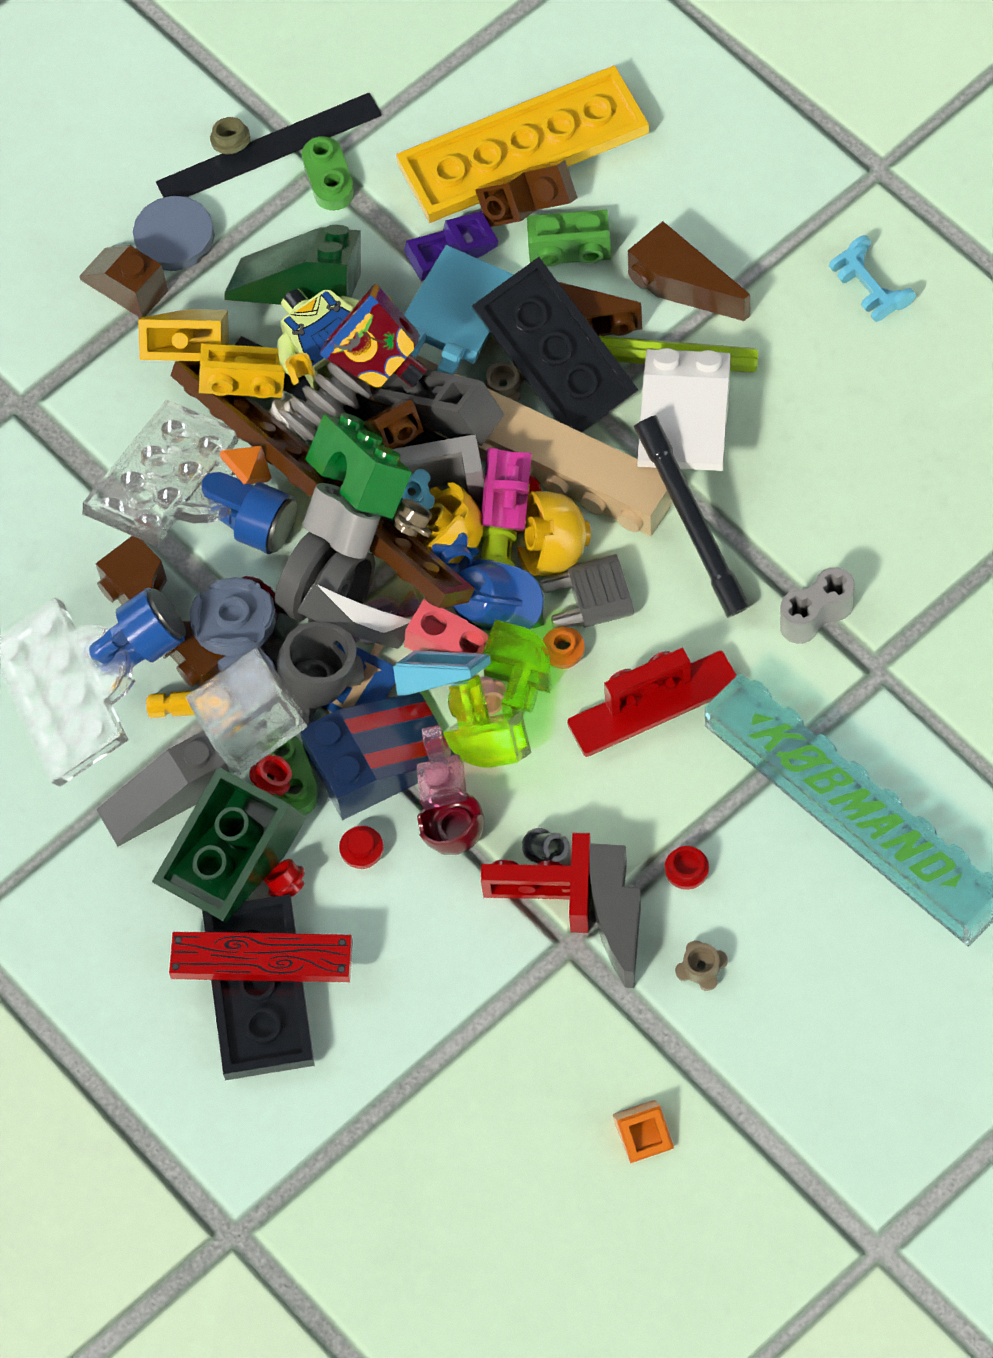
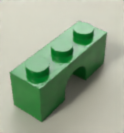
[305,413,412,519]

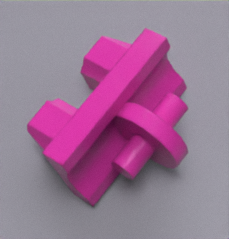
[481,448,532,531]

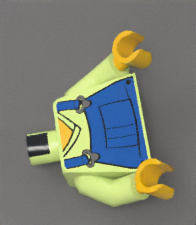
[278,289,394,390]

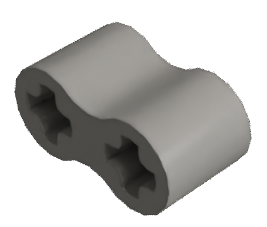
[302,483,381,559]
[780,567,854,644]

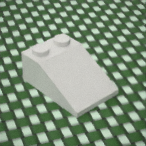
[637,349,731,471]

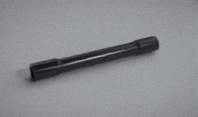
[634,415,750,618]

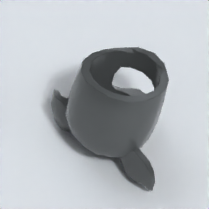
[277,621,364,736]

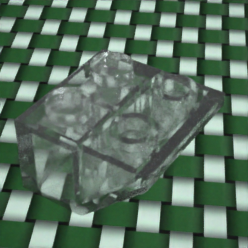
[186,646,308,776]

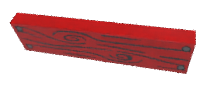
[169,932,353,983]

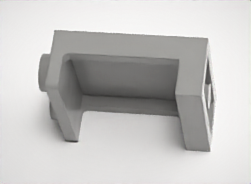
[392,434,484,519]

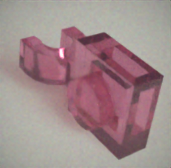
[416,725,467,810]

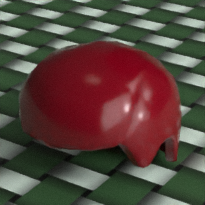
[417,790,484,855]

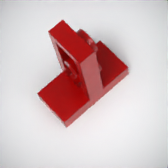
[481,833,591,933]

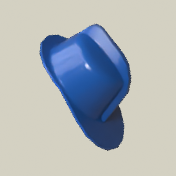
[452,559,544,635]

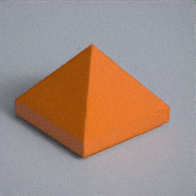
[219,446,272,484]

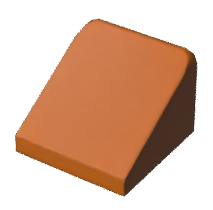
[612,1100,674,1163]

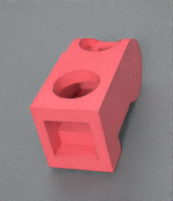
[404,599,492,654]

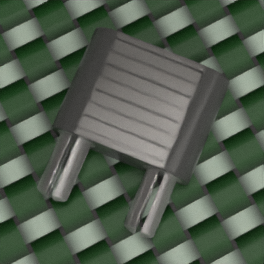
[540,554,634,628]

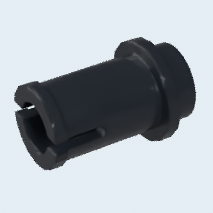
[522,828,570,863]

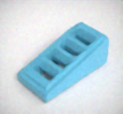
[393,650,491,696]

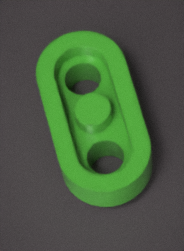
[302,136,354,211]
[261,733,319,815]

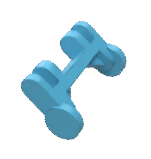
[829,235,916,322]

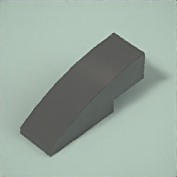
[590,843,641,988]

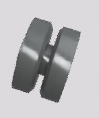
[275,532,376,623]

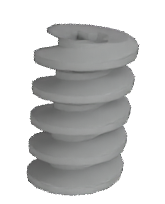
[278,362,372,443]

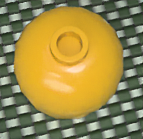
[415,482,484,564]
[516,491,591,576]

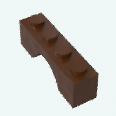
[95,533,226,693]

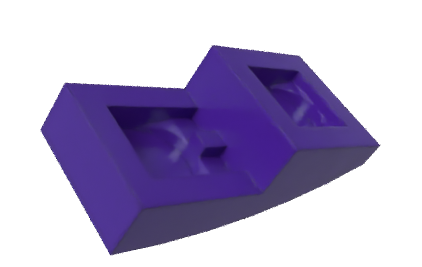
[404,211,499,281]

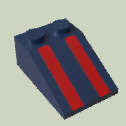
[299,692,459,821]

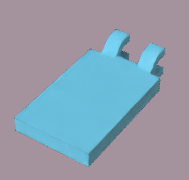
[404,245,514,375]

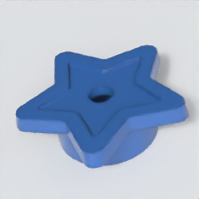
[432,533,479,574]

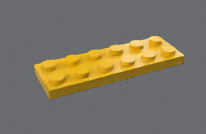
[396,65,649,224]

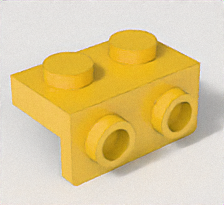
[199,343,285,398]

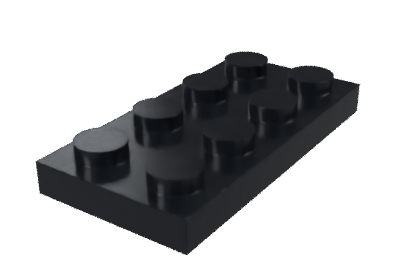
[472,257,639,433]
[202,894,315,1081]

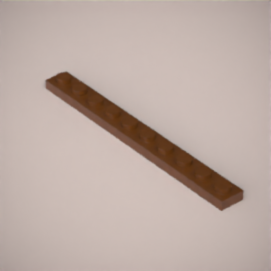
[170,361,475,608]

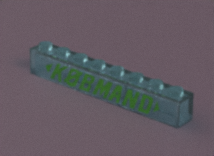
[705,673,993,947]

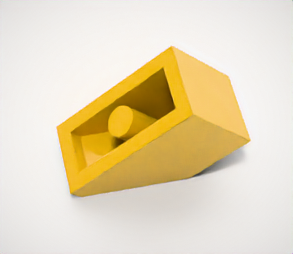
[138,309,229,361]

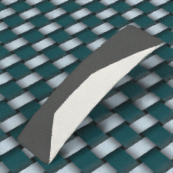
[298,584,411,649]

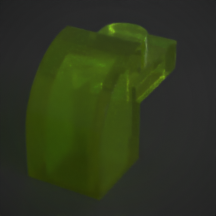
[483,619,552,726]
[443,675,532,768]

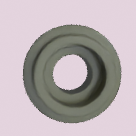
[210,117,250,154]

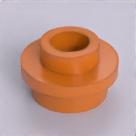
[541,627,585,669]

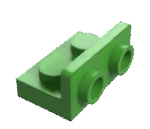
[526,209,611,267]

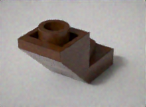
[475,160,578,227]
[364,399,424,449]

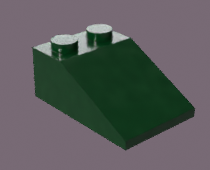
[224,225,361,305]
[152,767,306,923]

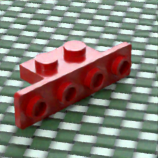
[567,647,740,757]

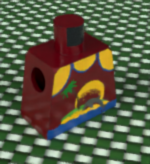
[320,284,427,388]

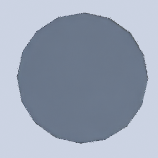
[133,196,215,271]
[189,577,277,656]

